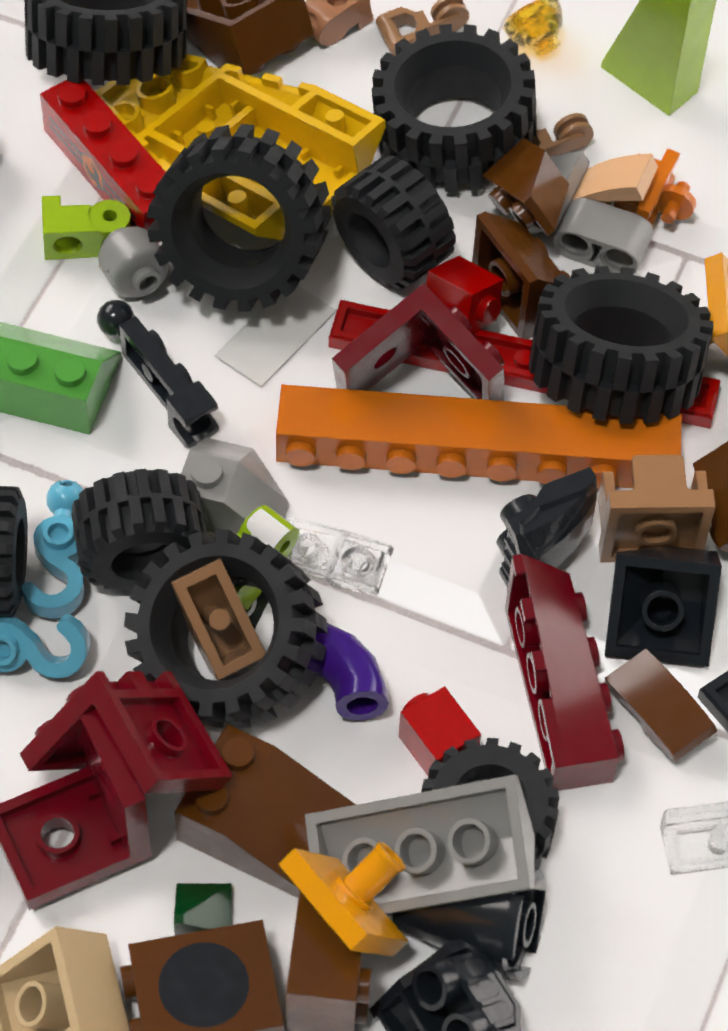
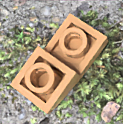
[564,153,658,215]

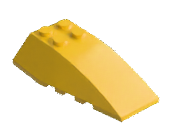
[96,53,386,240]

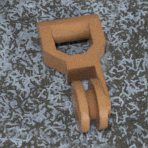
[375,0,470,56]
[534,113,594,157]

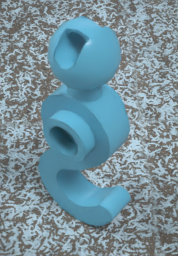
[22,480,85,619]
[0,614,91,679]

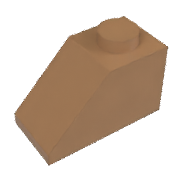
[171,559,265,680]

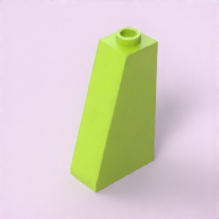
[601,0,717,116]

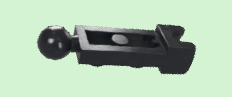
[96,299,219,448]

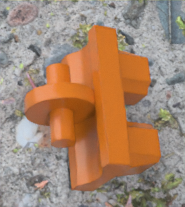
[613,148,696,226]

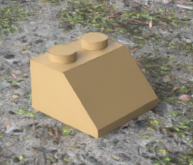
[0,926,130,1031]

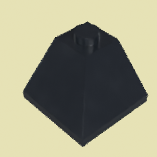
[604,546,722,667]

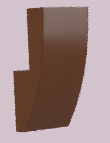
[604,649,717,762]

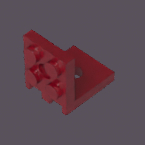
[331,283,505,401]
[19,671,233,794]
[0,709,152,910]

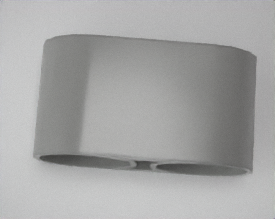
[553,198,654,274]

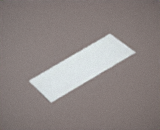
[214,285,337,387]

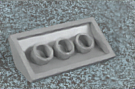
[305,775,535,915]

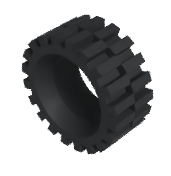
[24,0,187,86]
[371,24,537,192]
[147,124,331,312]
[529,266,713,424]
[124,529,328,729]

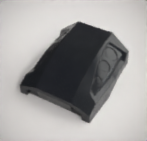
[496,467,597,588]
[369,939,521,1031]

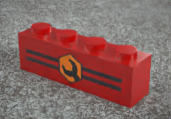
[40,79,166,243]

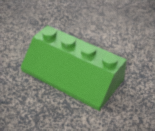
[0,322,122,435]

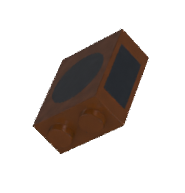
[120,919,284,1031]

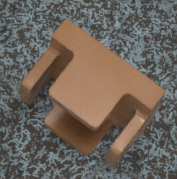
[598,455,715,563]

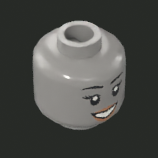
[98,226,169,298]

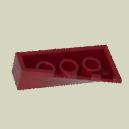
[505,554,624,791]

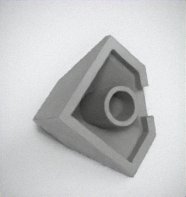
[181,437,288,534]

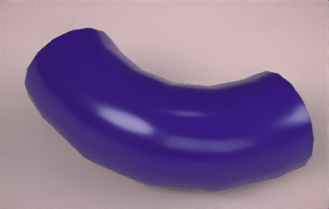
[307,623,389,720]

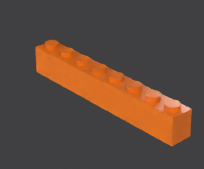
[276,384,682,489]

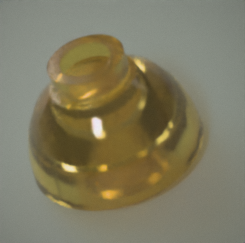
[503,0,563,57]

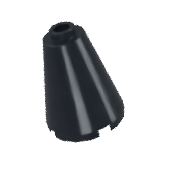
[389,868,546,981]

